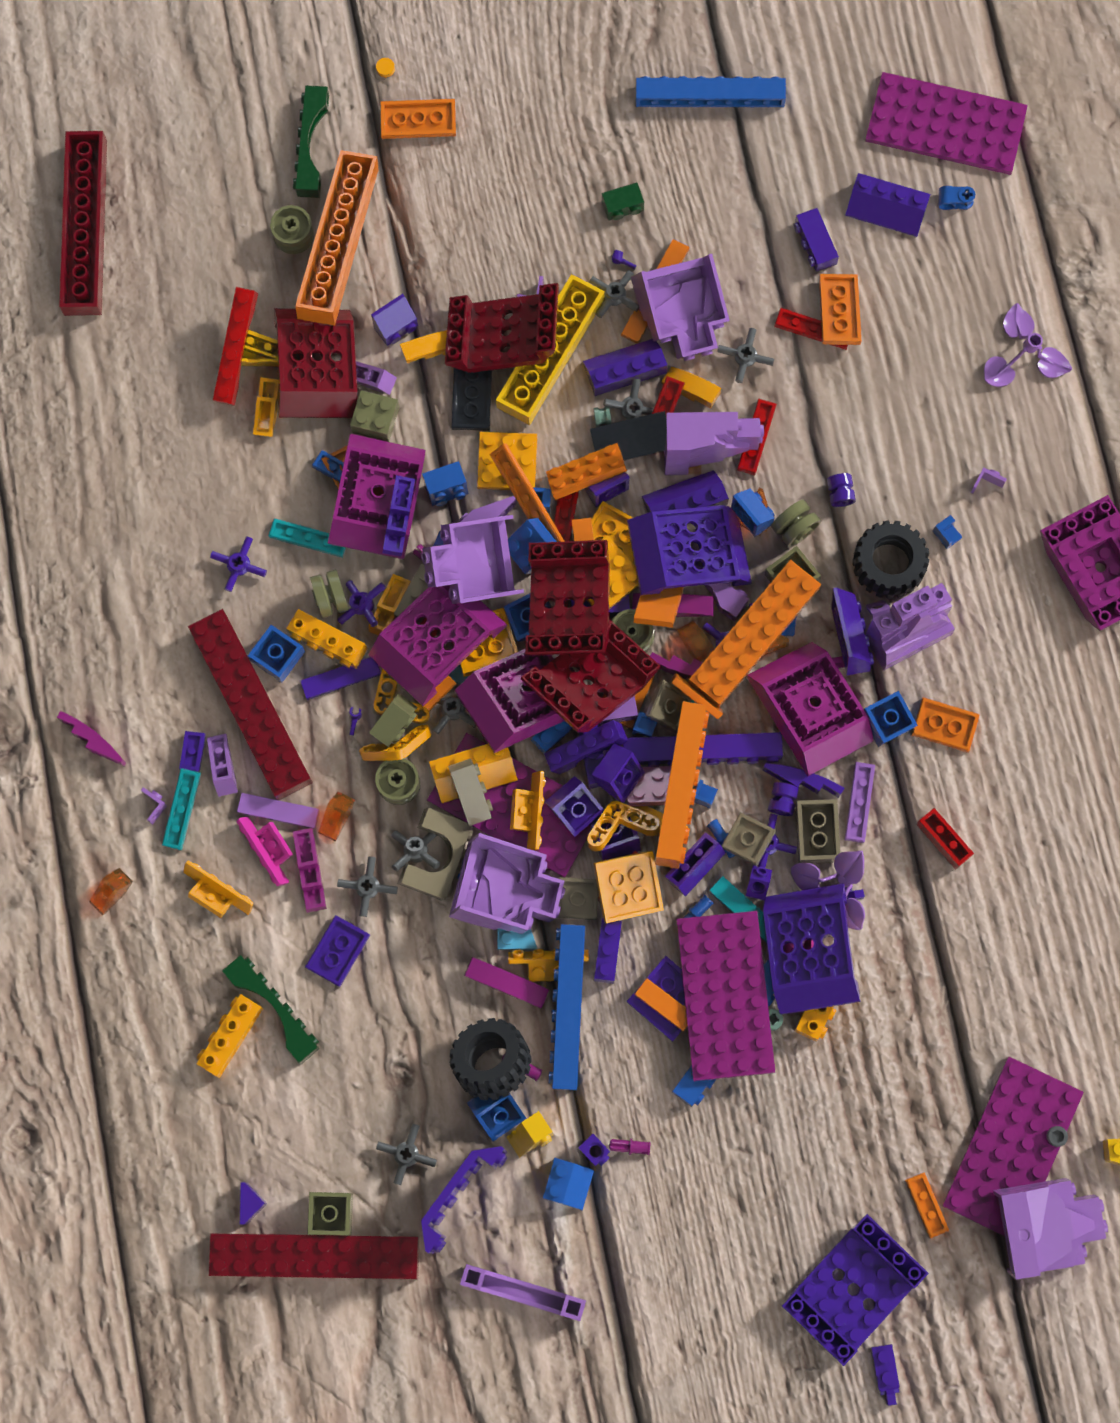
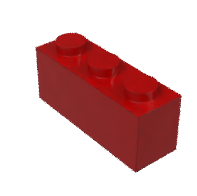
[916,808,974,870]

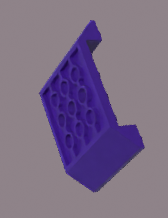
[627,505,752,595]
[763,883,861,1015]
[421,1146,507,1254]
[782,1214,929,1366]

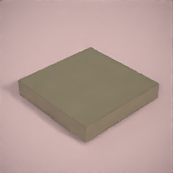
[645,680,692,733]
[721,812,776,866]
[557,877,598,920]

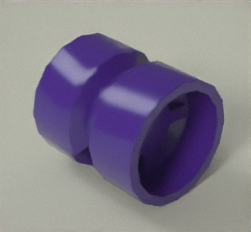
[827,473,856,507]
[768,782,799,816]

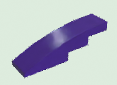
[382,475,415,557]
[763,763,844,798]

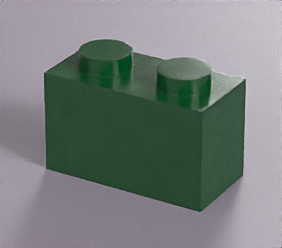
[601,182,644,221]

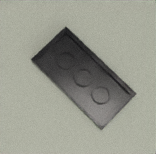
[451,368,492,431]
[590,411,667,461]

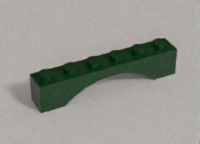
[293,85,330,198]
[222,955,320,1065]

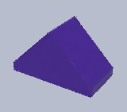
[240,1182,267,1225]

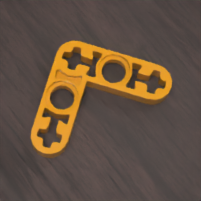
[374,669,430,724]
[359,725,432,761]
[587,801,660,852]

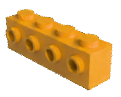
[286,609,368,669]
[196,994,263,1078]
[795,1006,836,1042]

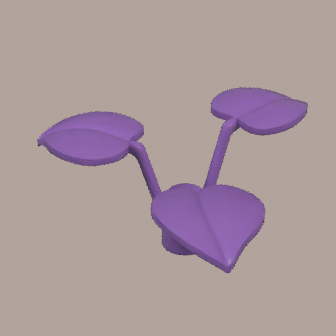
[984,303,1072,387]
[791,851,865,930]

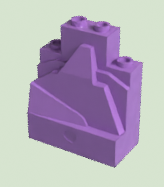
[631,254,730,361]
[664,412,764,475]
[421,515,524,604]
[866,583,955,670]
[449,833,565,934]
[993,1178,1108,1280]

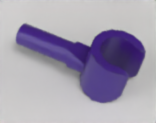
[612,250,636,270]
[349,707,362,736]

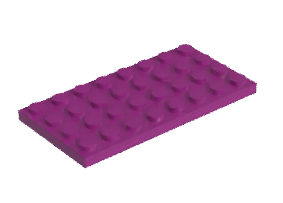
[865,72,1028,175]
[427,732,604,878]
[677,911,776,1081]
[942,1056,1084,1237]

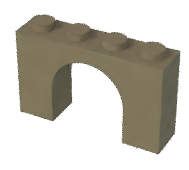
[397,808,473,901]

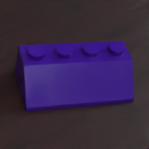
[845,173,931,237]
[583,339,668,396]
[642,470,729,513]
[831,588,874,675]

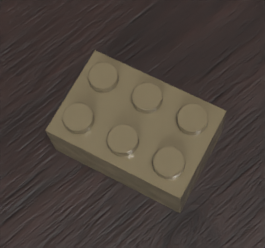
[795,799,840,863]

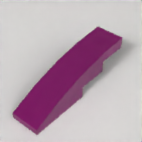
[632,593,714,617]
[650,652,702,680]
[57,710,126,767]
[293,828,327,913]
[464,957,549,1009]

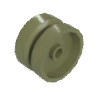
[270,205,314,254]
[771,499,822,548]
[310,569,349,618]
[612,609,655,653]
[375,758,420,805]

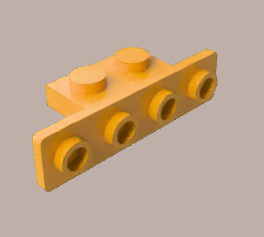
[510,771,545,851]
[183,860,253,918]
[508,948,589,982]

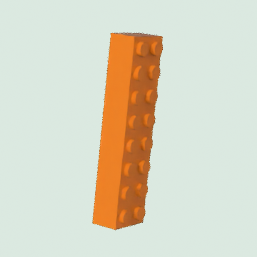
[689,560,821,708]
[655,701,710,869]

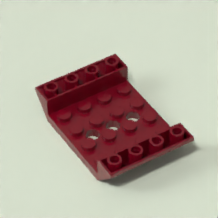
[444,283,559,373]
[274,308,357,418]
[525,540,610,655]
[521,619,660,732]

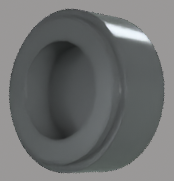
[1046,1126,1068,1147]

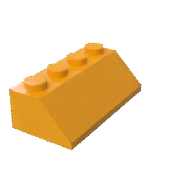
[429,744,518,803]

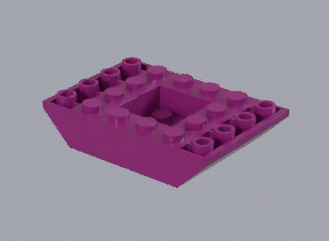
[328,434,426,560]
[1040,495,1120,631]
[746,642,874,776]
[455,649,575,753]

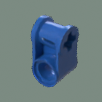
[939,186,976,210]

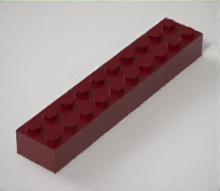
[59,131,107,316]
[188,609,313,800]
[209,1233,420,1279]

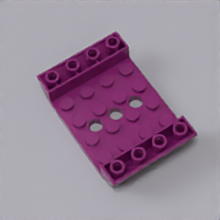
[368,585,507,706]

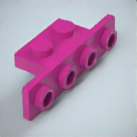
[236,817,293,886]

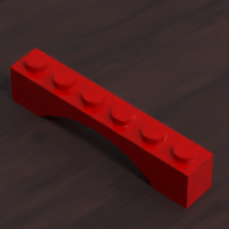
[213,287,258,406]

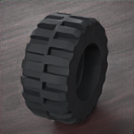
[852,520,930,599]
[449,1018,532,1100]

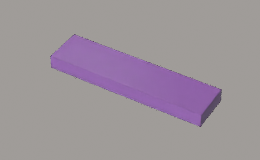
[844,762,875,843]
[237,793,319,829]

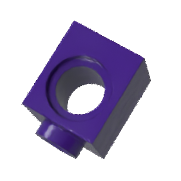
[745,865,772,901]
[578,1134,610,1166]

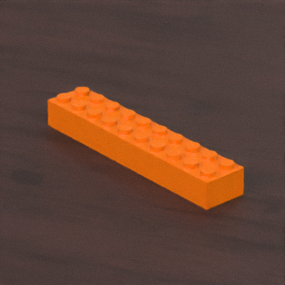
[295,150,379,325]

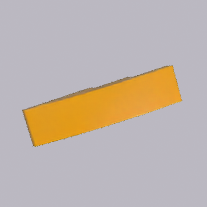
[400,330,447,363]

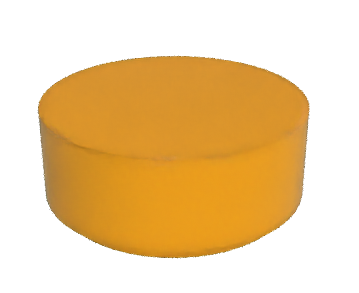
[376,58,395,78]

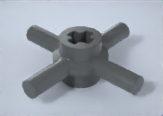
[589,270,639,318]
[717,328,774,383]
[603,379,654,420]
[432,696,477,734]
[392,831,440,872]
[337,856,398,917]
[376,1123,437,1185]

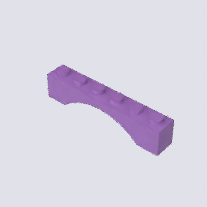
[694,561,749,622]
[460,1264,586,1321]

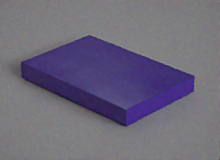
[305,915,370,987]

